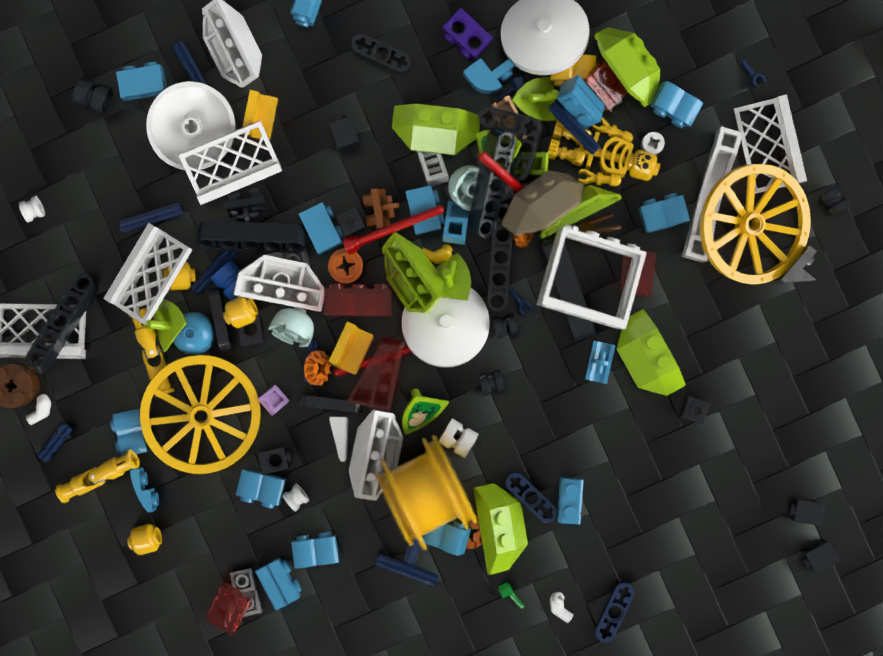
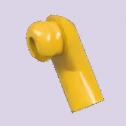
[423,244,453,264]

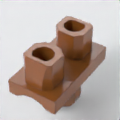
[362,188,400,229]

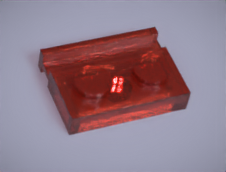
[583,57,628,112]
[619,252,656,297]
[205,582,251,636]

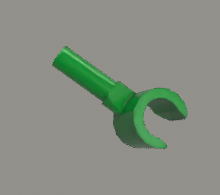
[498,583,525,609]

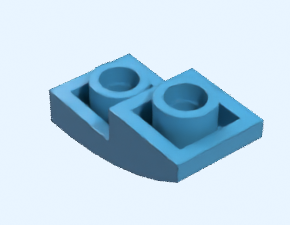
[130,467,159,512]

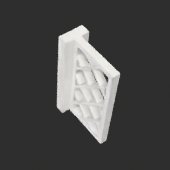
[734,94,807,194]
[178,120,282,205]
[103,223,192,325]
[0,304,86,359]

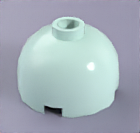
[448,165,480,211]
[268,307,314,347]

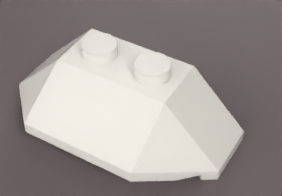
[202,0,262,88]
[234,255,326,312]
[349,410,403,500]

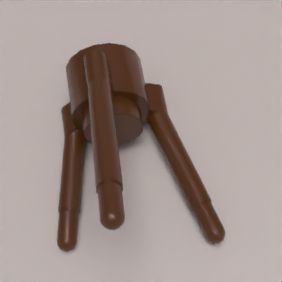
[576,213,627,246]

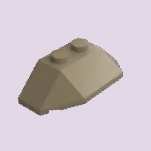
[502,170,584,236]

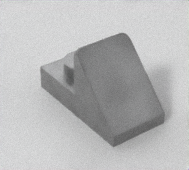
[777,246,817,283]

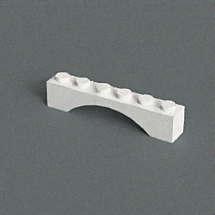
[681,127,743,263]

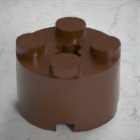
[0,363,40,408]

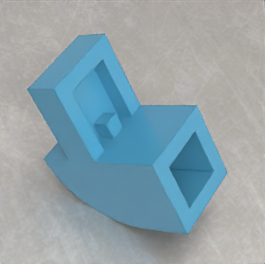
[463,58,514,94]
[443,201,469,245]

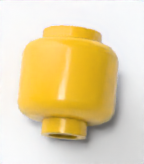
[163,261,195,290]
[223,296,258,328]
[127,524,162,555]

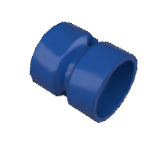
[211,260,240,301]

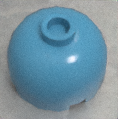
[173,312,216,355]

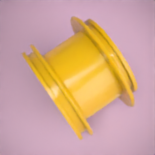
[376,435,477,550]

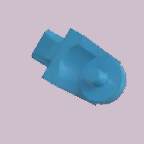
[585,340,615,384]

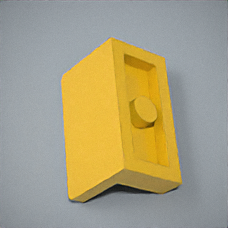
[242,90,278,140]
[329,322,374,375]

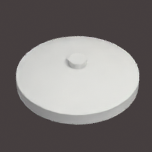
[501,0,589,75]
[146,82,236,171]
[402,288,490,368]

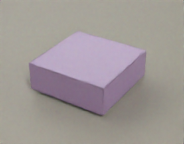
[258,385,289,416]

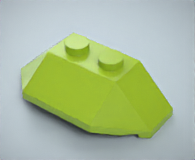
[594,27,660,107]
[392,104,480,155]
[540,185,622,239]
[382,233,444,313]
[616,309,686,396]
[473,483,528,575]

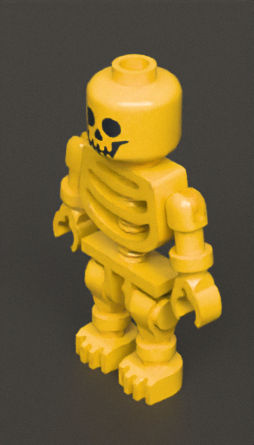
[548,118,660,186]

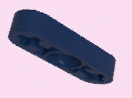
[505,472,557,523]
[595,581,634,643]

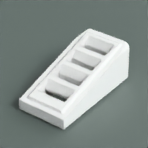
[417,151,449,187]
[329,416,349,462]

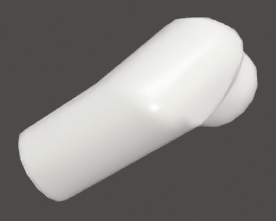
[26,394,51,425]
[550,592,573,624]

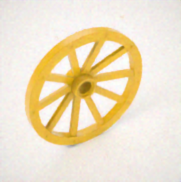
[700,164,811,284]
[140,355,261,474]

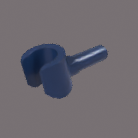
[741,59,766,87]
[497,77,525,101]
[509,288,535,317]

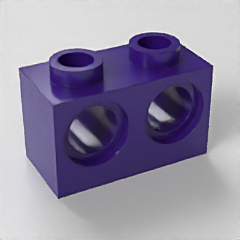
[443,8,493,61]

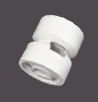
[438,418,479,458]

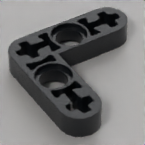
[478,107,542,181]

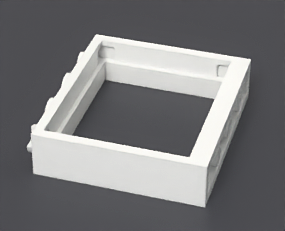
[537,224,647,329]

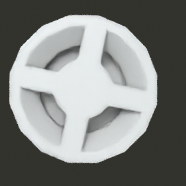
[641,132,665,155]
[19,196,45,223]
[282,483,309,512]

